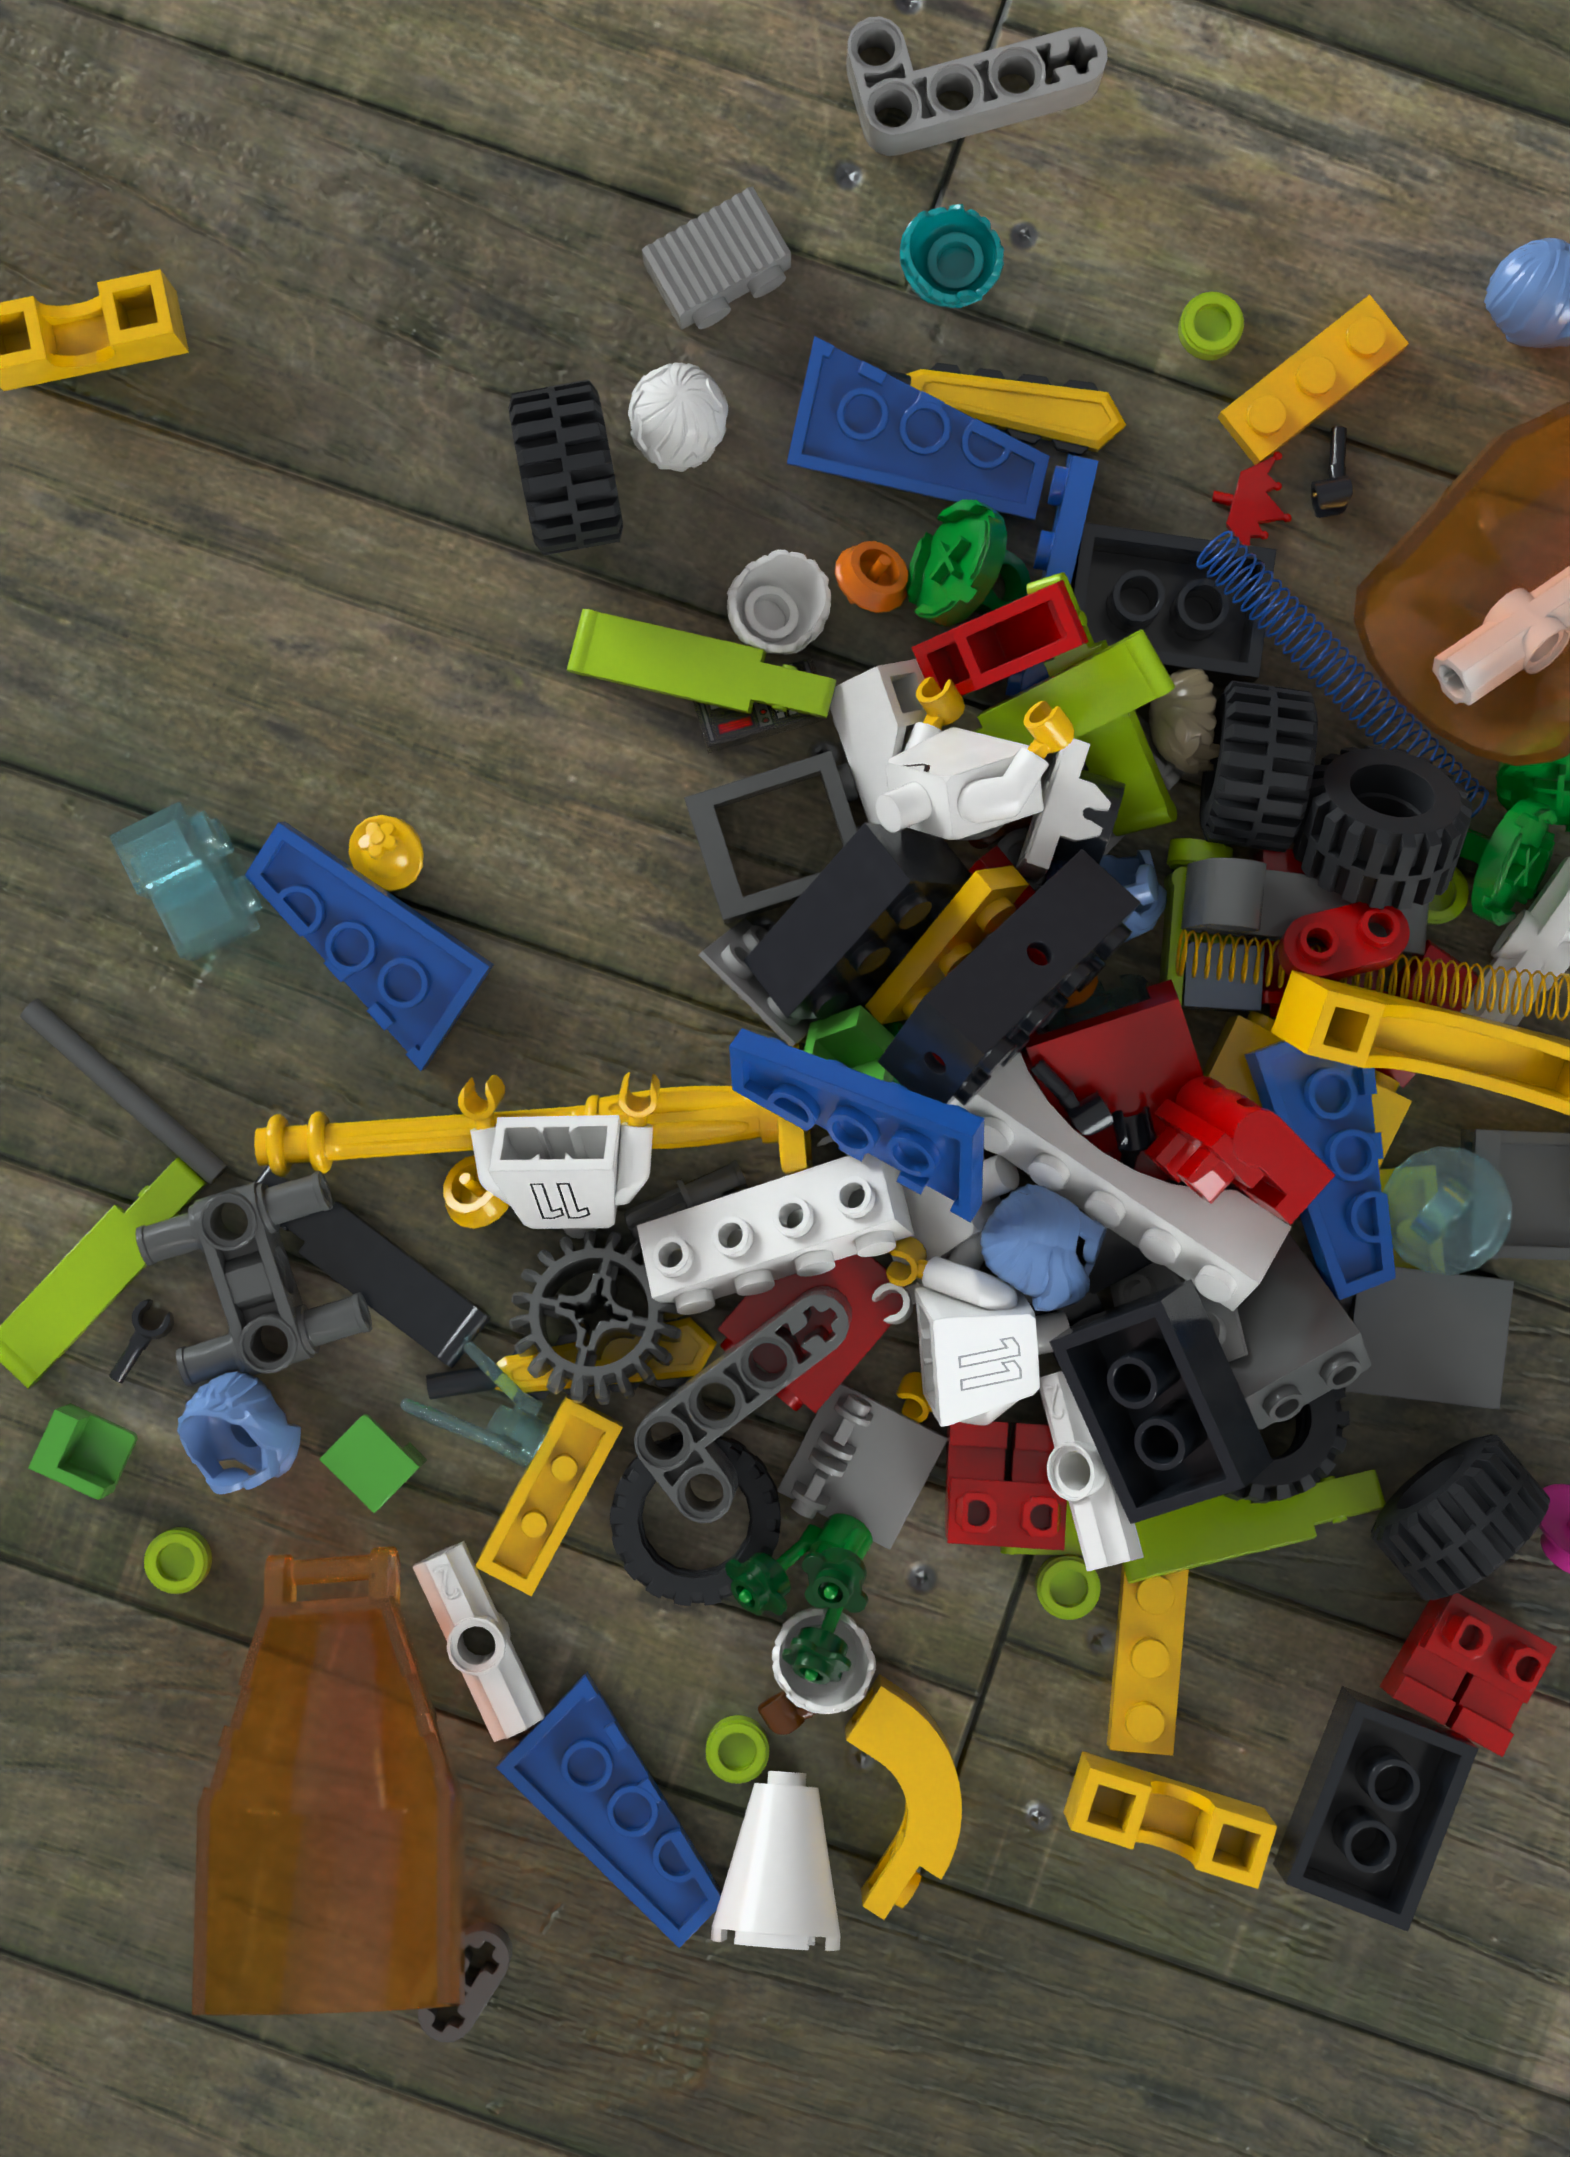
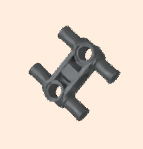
[135,1171,372,1387]

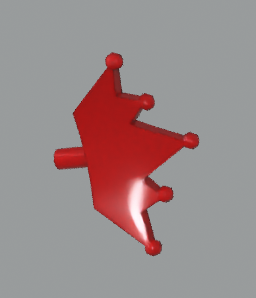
[1212,451,1292,546]

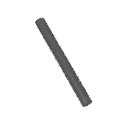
[20,998,228,1185]

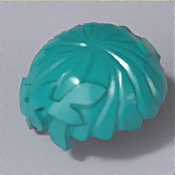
[900,204,1004,308]

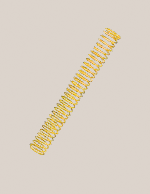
[1176,929,1570,1021]

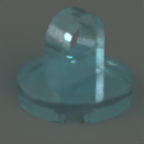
[1382,1146,1513,1276]

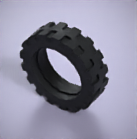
[610,1432,781,1606]

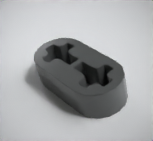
[418,1922,512,2042]

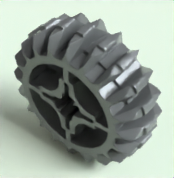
[509,1230,683,1405]

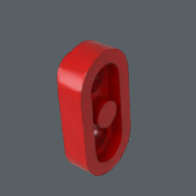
[1278,902,1410,981]

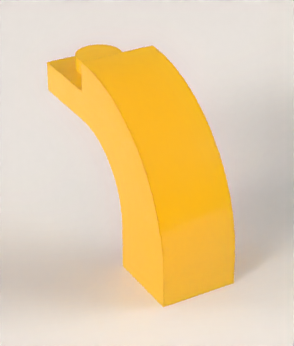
[845,1674,962,1920]

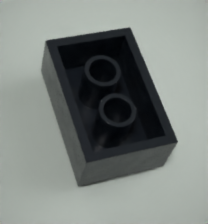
[1071,522,1277,686]
[743,823,972,1019]
[1049,1279,1273,1524]
[1273,1686,1479,1932]

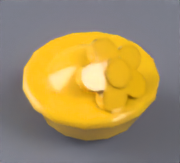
[349,815,424,892]
[443,1155,510,1229]

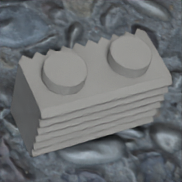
[642,186,791,330]

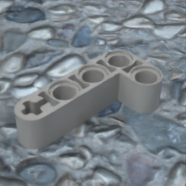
[846,16,1108,156]

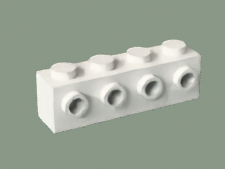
[637,1153,914,1315]

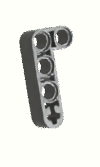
[1181,858,1429,956]
[634,1286,852,1523]

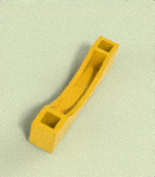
[1271,970,1570,1116]

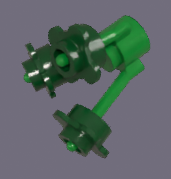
[725,1513,873,1684]

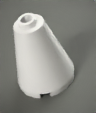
[711,1771,841,1951]

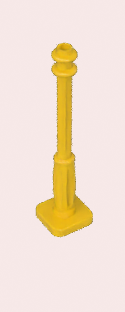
[254,1043,813,1177]

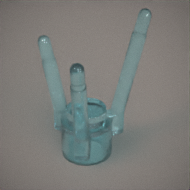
[400,1342,550,1468]

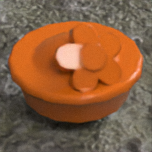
[835,541,908,613]

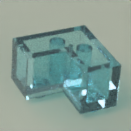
[109,801,262,961]

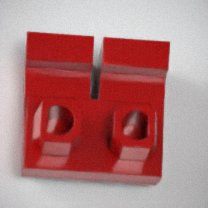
[1144,1076,1335,1225]
[945,1422,1067,1551]
[1379,1593,1557,1757]

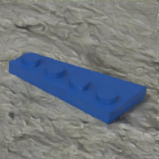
[787,336,1050,520]
[1005,454,1099,696]
[245,821,494,1071]
[729,1028,985,1223]
[1244,1040,1396,1301]
[496,1671,722,1948]

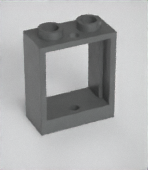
[684,751,862,924]

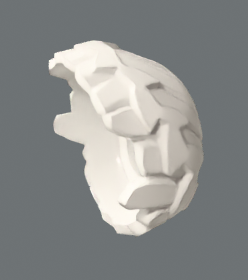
[628,363,728,472]
[727,550,831,655]
[772,1607,876,1714]

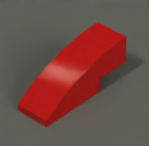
[911,580,1089,696]

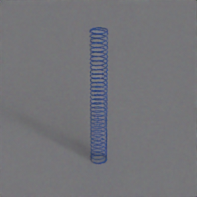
[1197,531,1489,819]

